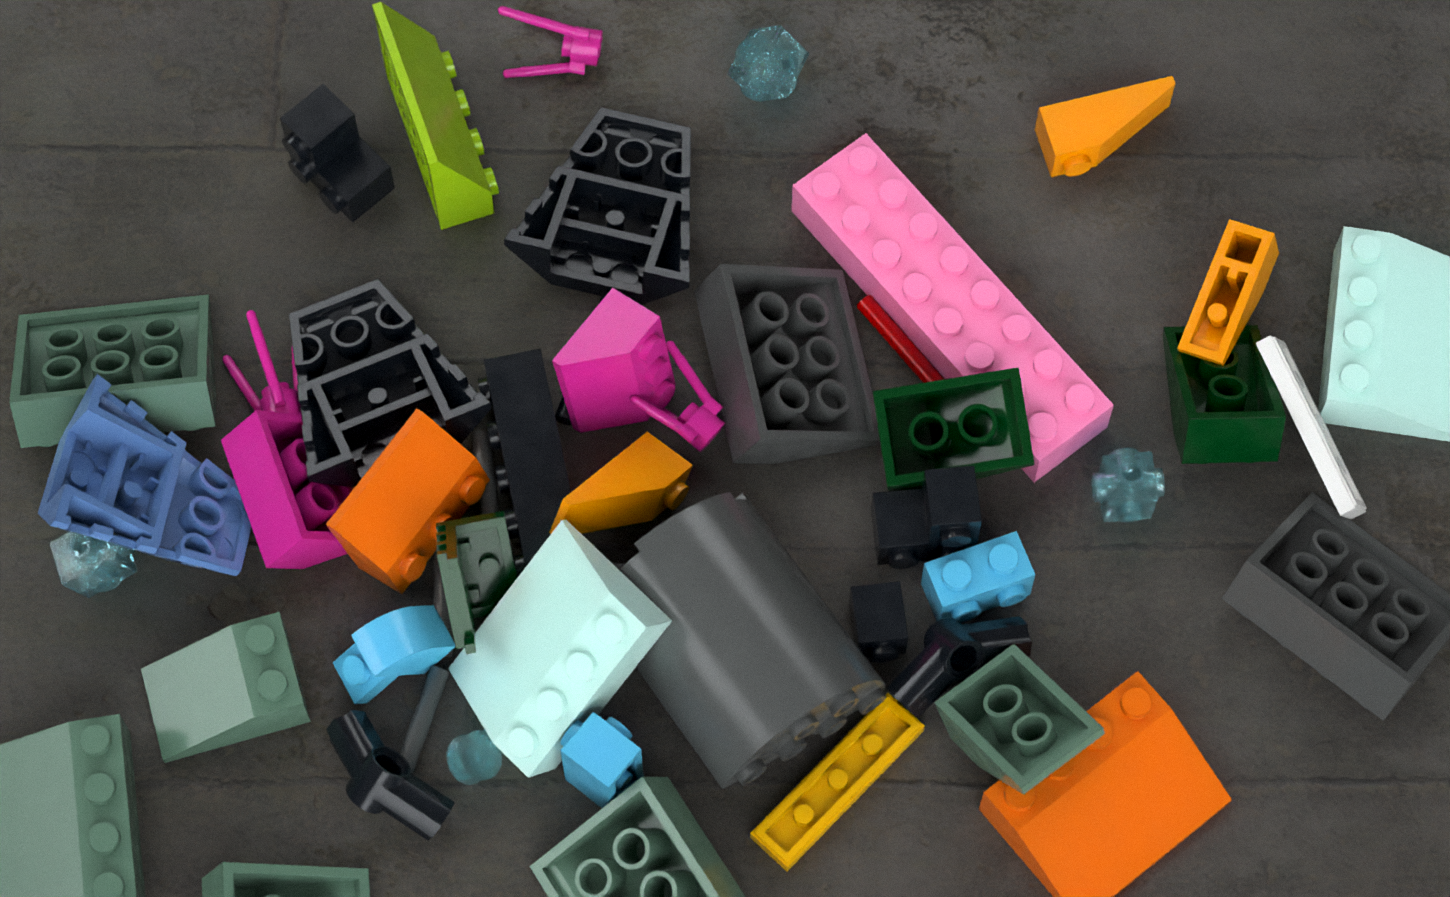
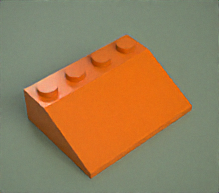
[979,671,1232,897]

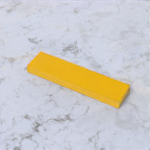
[750,693,925,871]

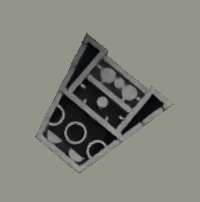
[504,107,691,305]
[289,279,491,488]

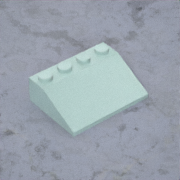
[1318,226,1450,442]
[448,519,672,778]

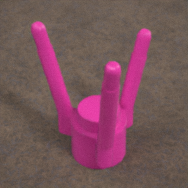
[498,6,603,78]
[222,310,302,414]
[630,341,726,452]

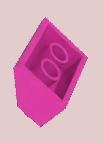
[552,288,676,433]
[221,410,354,569]

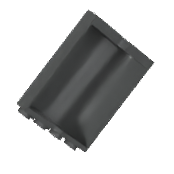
[612,492,886,789]

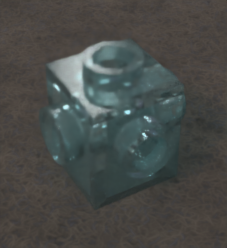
[727,25,810,102]
[1091,448,1165,522]
[50,531,137,598]

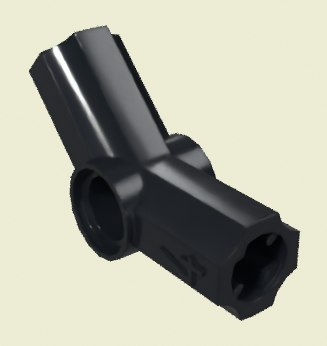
[887,616,1032,718]
[326,710,455,841]

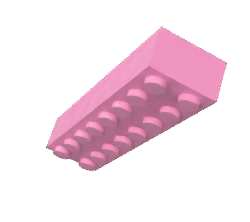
[791,133,1114,483]

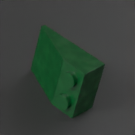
[1163,325,1286,464]
[872,367,1035,491]

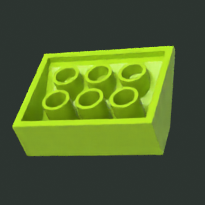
[372,2,499,230]

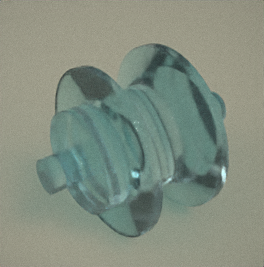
[446,730,502,785]

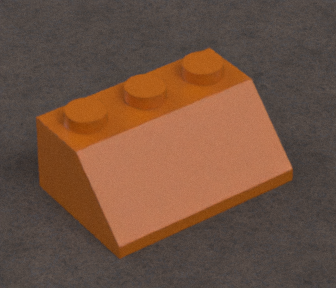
[326,409,490,594]

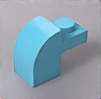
[333,605,455,704]

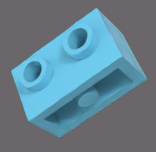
[921,531,1035,623]
[560,712,643,808]

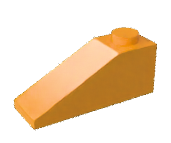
[1035,76,1176,177]
[1177,219,1279,366]
[549,432,693,534]

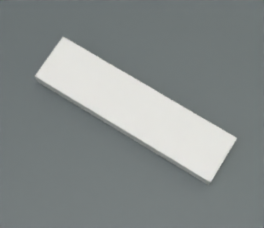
[1256,335,1367,519]

